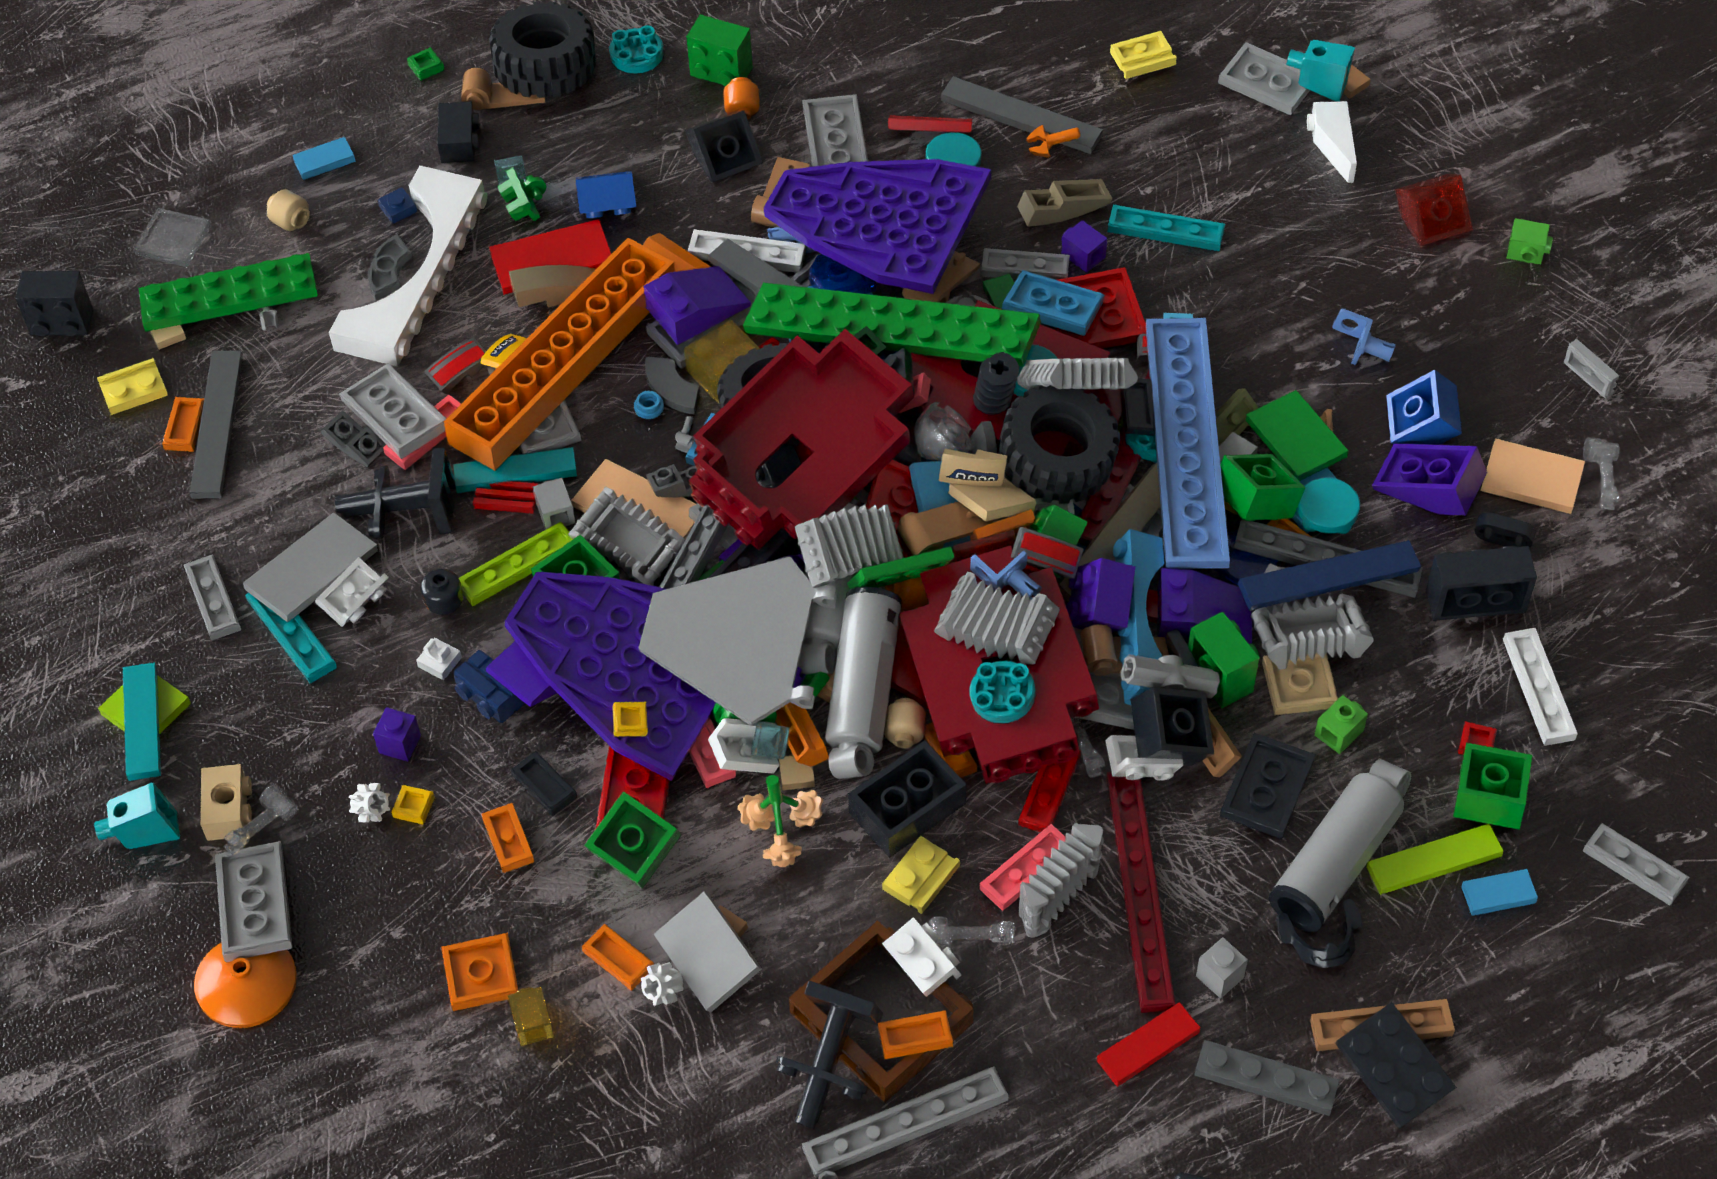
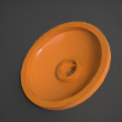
[194,942,297,1028]

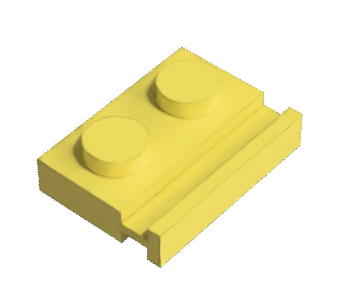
[1110,31,1177,79]
[97,358,168,415]
[882,836,960,914]

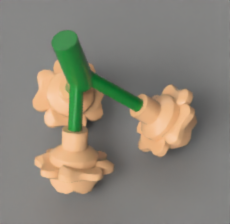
[738,775,823,867]

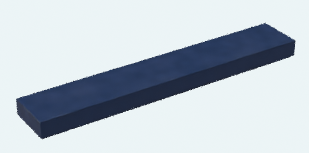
[1238,540,1421,611]

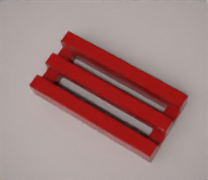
[473,481,538,514]

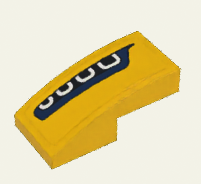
[480,334,527,368]

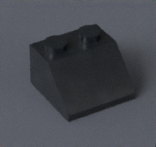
[685,110,763,183]

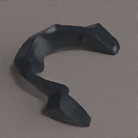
[1276,898,1362,968]

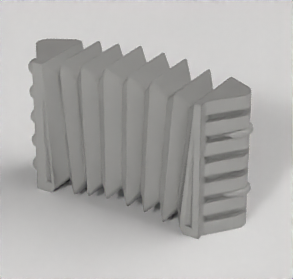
[1017,358,1138,390]
[568,487,686,586]
[795,505,904,587]
[934,571,1060,665]
[1251,594,1374,670]
[1019,823,1104,938]

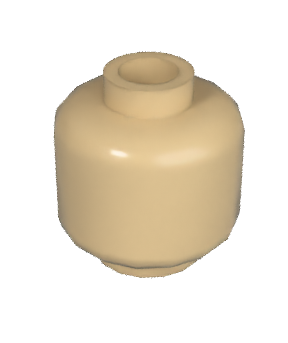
[267,189,310,231]
[884,698,926,748]

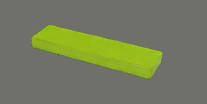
[459,521,573,607]
[1367,824,1503,895]

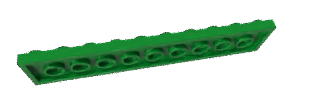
[743,282,1041,367]

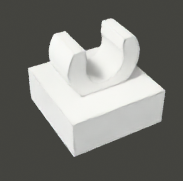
[416,638,462,680]

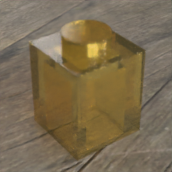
[508,987,554,1046]

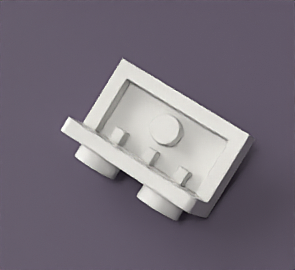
[315,557,389,627]
[708,718,780,774]
[1105,735,1183,781]
[882,917,962,997]

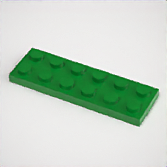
[139,253,318,332]

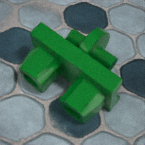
[497,167,547,221]

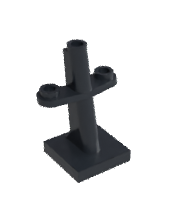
[335,448,456,540]
[775,981,883,1129]

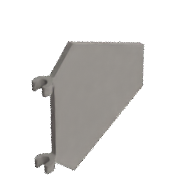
[639,556,838,726]

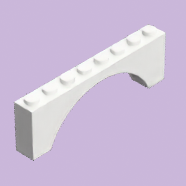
[329,166,487,367]

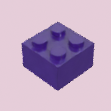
[1066,558,1136,633]

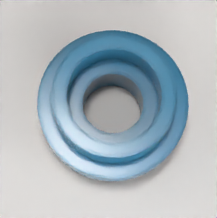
[634,391,664,419]

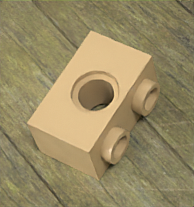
[200,764,252,841]

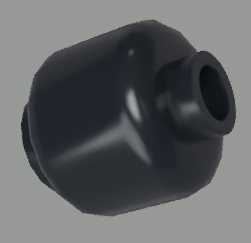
[420,569,463,615]

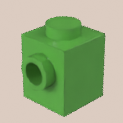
[1506,218,1553,265]
[1314,695,1368,754]

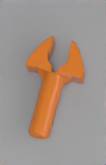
[1027,125,1081,157]

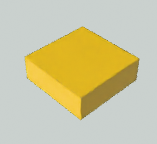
[613,702,648,737]
[392,785,435,825]

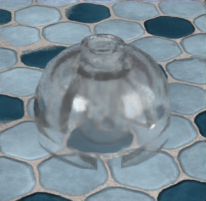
[913,402,975,461]

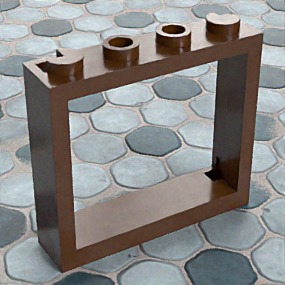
[789,920,974,1103]

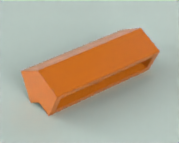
[643,233,711,272]
[776,702,829,767]

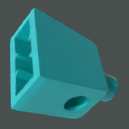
[1286,40,1355,102]
[94,783,180,849]

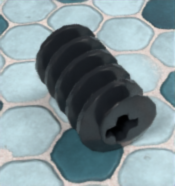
[973,352,1019,415]

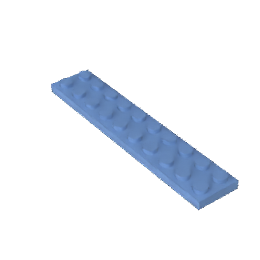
[1146,318,1230,569]

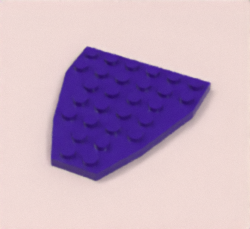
[763,159,992,294]
[504,572,716,781]

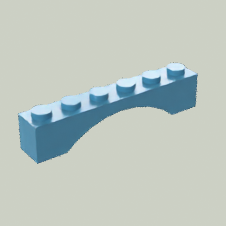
[1113,529,1164,705]

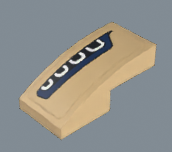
[939,448,1008,486]

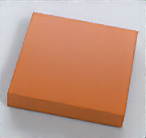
[441,933,520,1011]

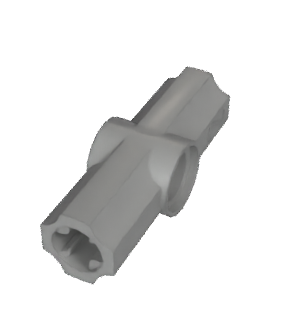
[1121,654,1220,698]

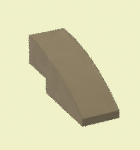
[1017,179,1112,227]
[509,265,595,308]

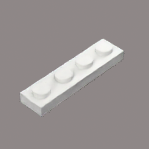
[688,229,806,273]
[1503,628,1578,746]

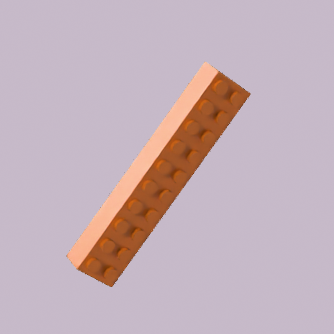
[444,238,675,471]

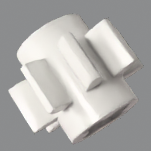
[349,783,390,823]
[641,962,684,1006]

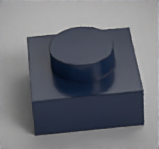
[377,187,417,224]

